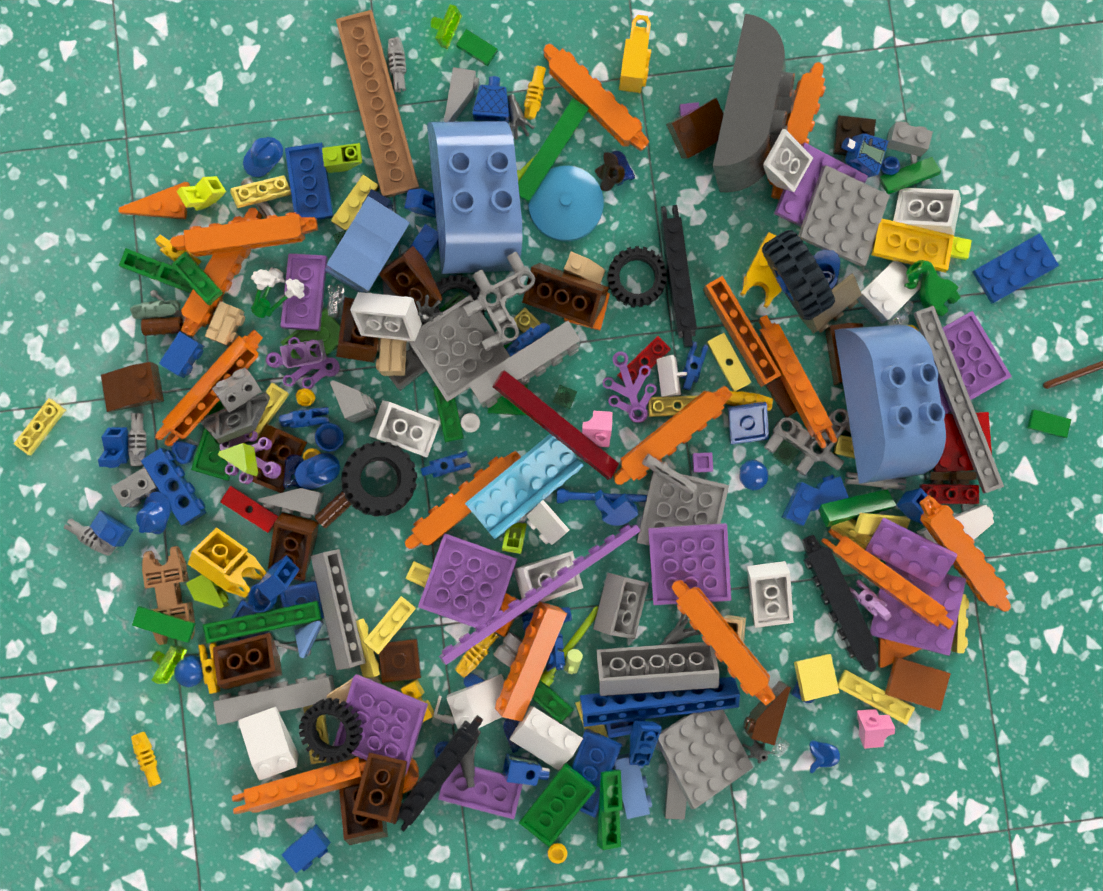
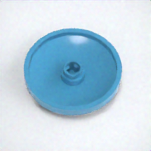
[528,166,604,242]

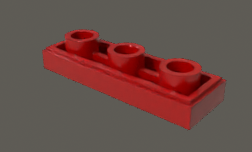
[617,336,671,385]
[919,484,979,504]
[220,486,279,533]

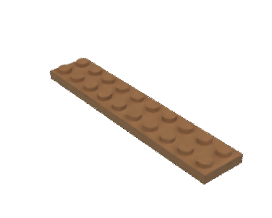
[336,10,420,198]

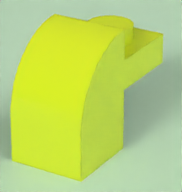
[177,176,226,211]

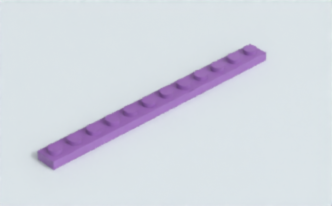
[439,524,640,665]

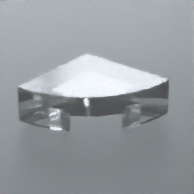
[892,300,914,325]
[771,737,790,758]

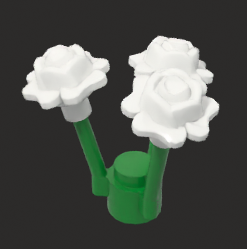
[251,267,305,318]

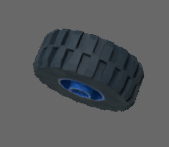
[762,230,835,320]

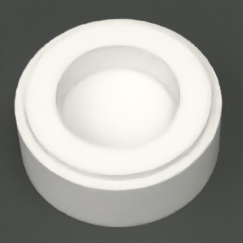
[461,413,480,433]

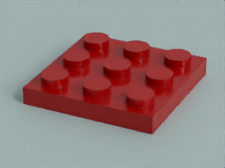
[933,412,992,472]

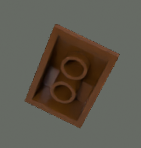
[666,97,724,159]
[379,246,442,313]
[336,297,379,363]
[101,362,164,412]
[267,512,319,582]
[744,681,791,746]
[352,752,407,824]
[339,783,388,845]

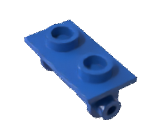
[546,632,565,671]

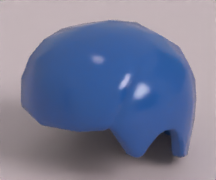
[315,423,344,452]
[739,460,769,491]
[248,582,277,612]
[174,655,203,688]

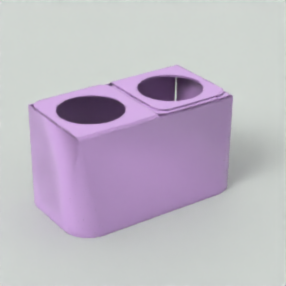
[280,340,327,368]

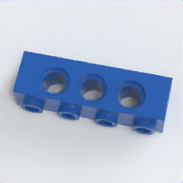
[141,448,207,526]

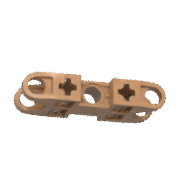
[142,546,195,645]

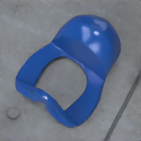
[809,740,840,773]

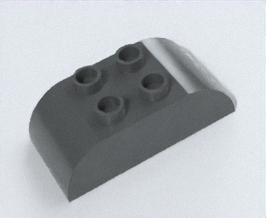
[713,14,796,193]

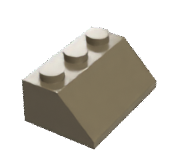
[799,273,862,334]

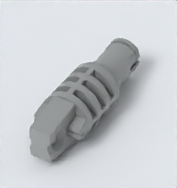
[388,37,407,92]
[128,413,146,467]
[64,518,116,556]

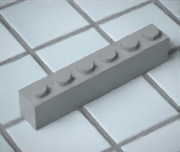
[311,549,365,670]
[213,673,335,725]

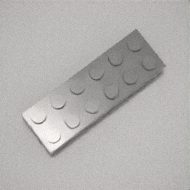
[468,321,581,408]
[597,642,719,696]

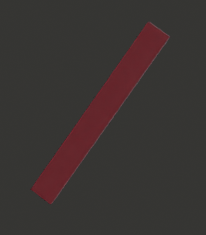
[492,370,619,480]

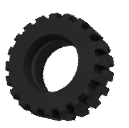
[341,441,417,517]

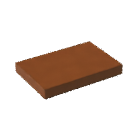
[885,657,951,711]

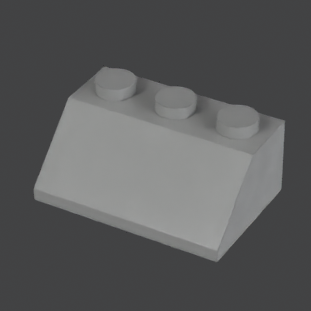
[330,380,377,424]
[593,573,649,639]

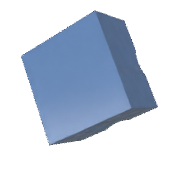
[324,196,410,293]

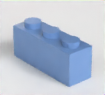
[615,753,652,819]

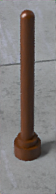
[1043,361,1103,389]

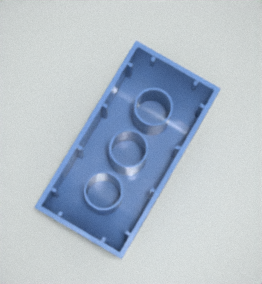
[427,121,522,274]
[835,325,946,484]

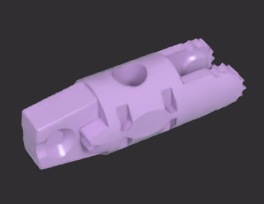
[849,580,892,621]

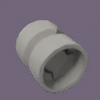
[493,631,523,667]

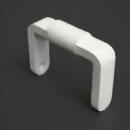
[434,696,456,725]

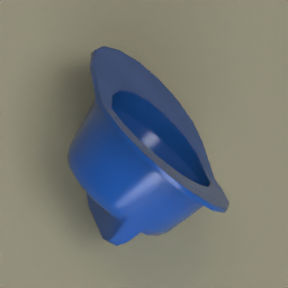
[243,137,283,177]
[813,249,840,289]
[295,453,340,490]
[136,492,171,534]

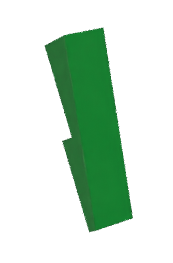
[119,248,193,294]
[818,489,896,527]
[597,769,623,850]

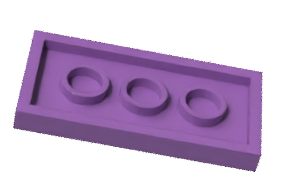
[280,253,328,331]
[865,517,957,588]
[438,763,523,819]

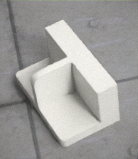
[657,355,687,397]

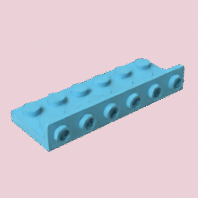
[465,434,584,539]

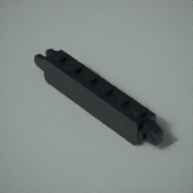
[660,205,697,348]
[802,535,878,672]
[396,715,484,832]

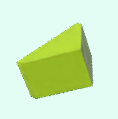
[218,443,258,476]
[502,522,527,554]

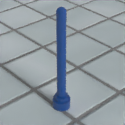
[556,488,647,503]

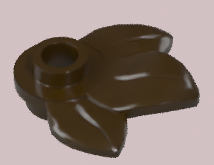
[595,152,625,191]

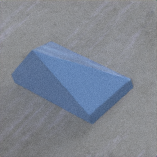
[294,621,324,658]

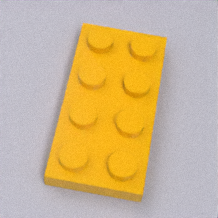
[871,219,954,273]

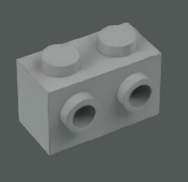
[887,121,933,157]
[212,368,262,413]
[111,467,159,508]

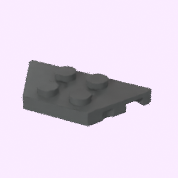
[200,392,270,444]

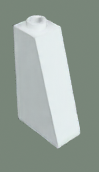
[916,505,994,544]

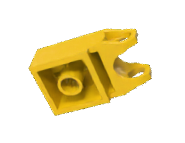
[619,15,651,93]
[740,232,782,308]
[188,527,267,598]

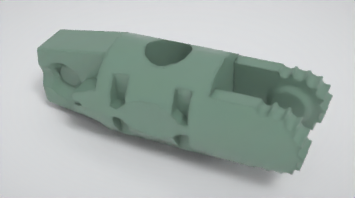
[130,300,181,319]

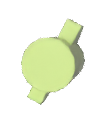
[564,649,583,674]

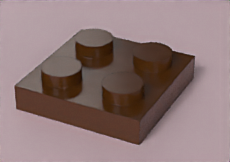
[379,639,422,683]

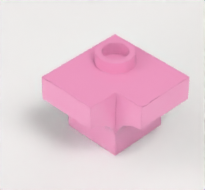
[582,411,612,447]
[857,709,895,749]

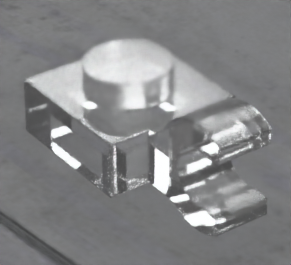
[327,285,344,319]

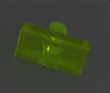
[431,4,462,49]
[151,646,187,684]

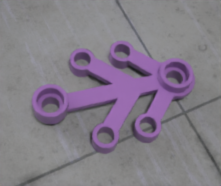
[266,337,340,389]
[603,351,657,423]
[220,431,281,484]

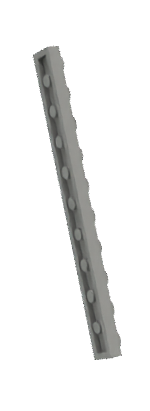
[913,306,1004,493]

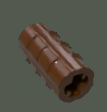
[141,316,184,336]
[314,490,352,529]

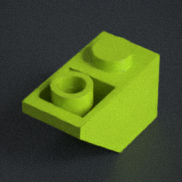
[322,143,363,173]
[186,575,229,608]

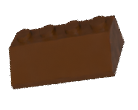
[522,263,609,328]

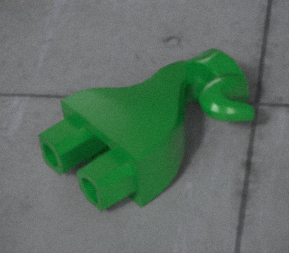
[904,260,961,316]

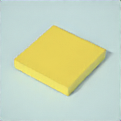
[794,654,839,701]

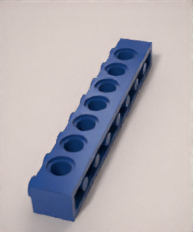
[580,677,740,727]

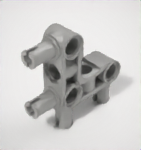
[463,252,535,352]
[764,409,851,476]

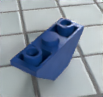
[629,721,662,766]

